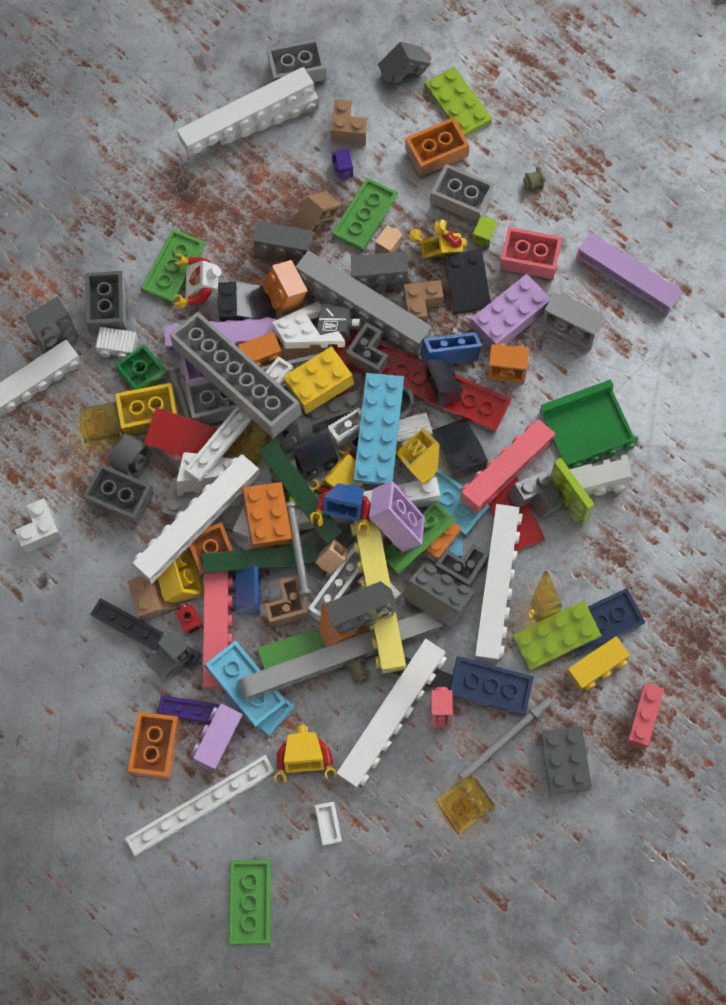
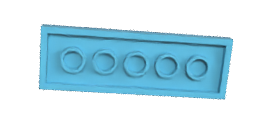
[354,373,404,485]

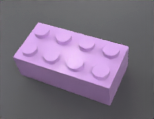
[470,274,551,348]

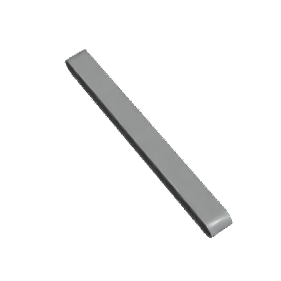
[238,612,445,701]

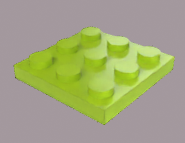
[550,458,595,526]

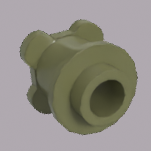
[523,167,546,190]
[346,657,371,683]

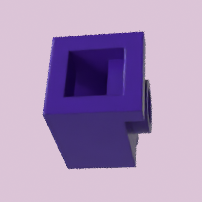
[331,149,354,179]

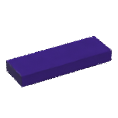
[157,695,220,724]

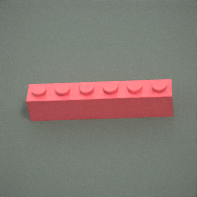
[460,419,556,515]
[203,572,233,690]

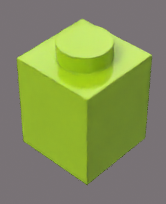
[472,216,498,248]

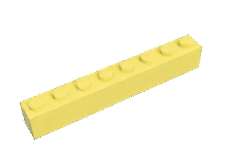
[350,520,406,674]

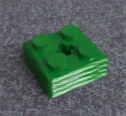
[115,344,167,390]

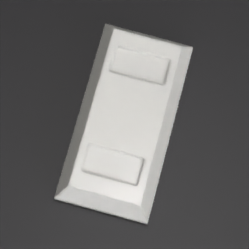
[314,802,342,846]

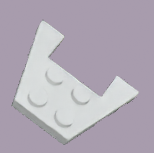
[273,301,345,348]

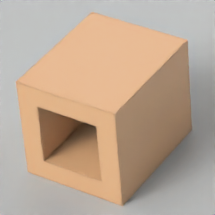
[375,225,403,253]
[315,539,349,575]

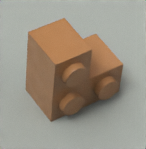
[330,99,368,145]
[290,192,341,236]
[404,280,443,323]
[265,575,309,628]

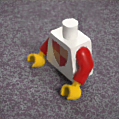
[174,254,221,309]

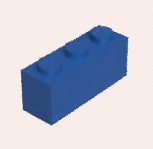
[420,332,482,367]

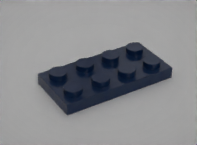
[572,588,646,657]
[449,656,534,716]

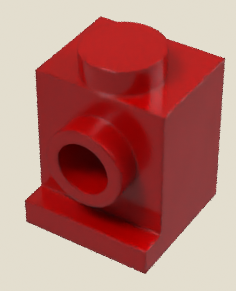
[175,603,204,637]

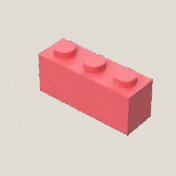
[626,683,664,750]
[430,687,453,726]

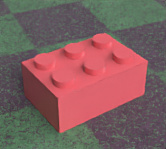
[500,227,562,280]

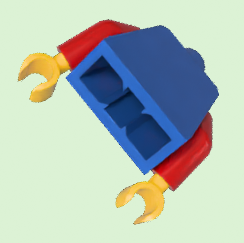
[310,483,371,536]

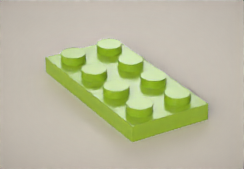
[425,66,492,137]
[513,600,602,671]

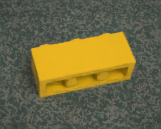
[566,636,630,692]

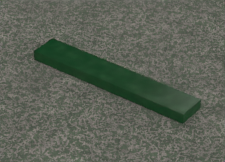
[259,440,343,544]
[202,543,319,574]

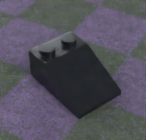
[444,249,491,314]
[218,282,276,322]
[432,419,488,480]

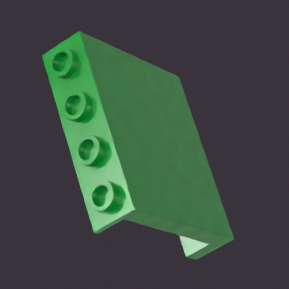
[540,379,638,470]

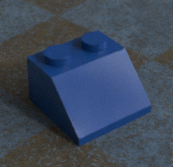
[232,566,261,615]

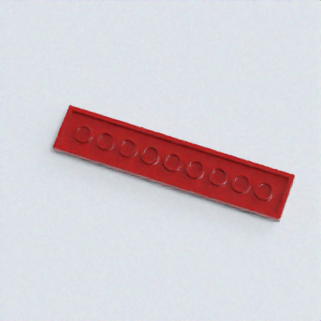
[332,330,512,433]

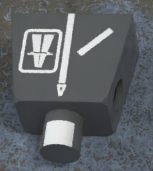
[317,304,362,341]

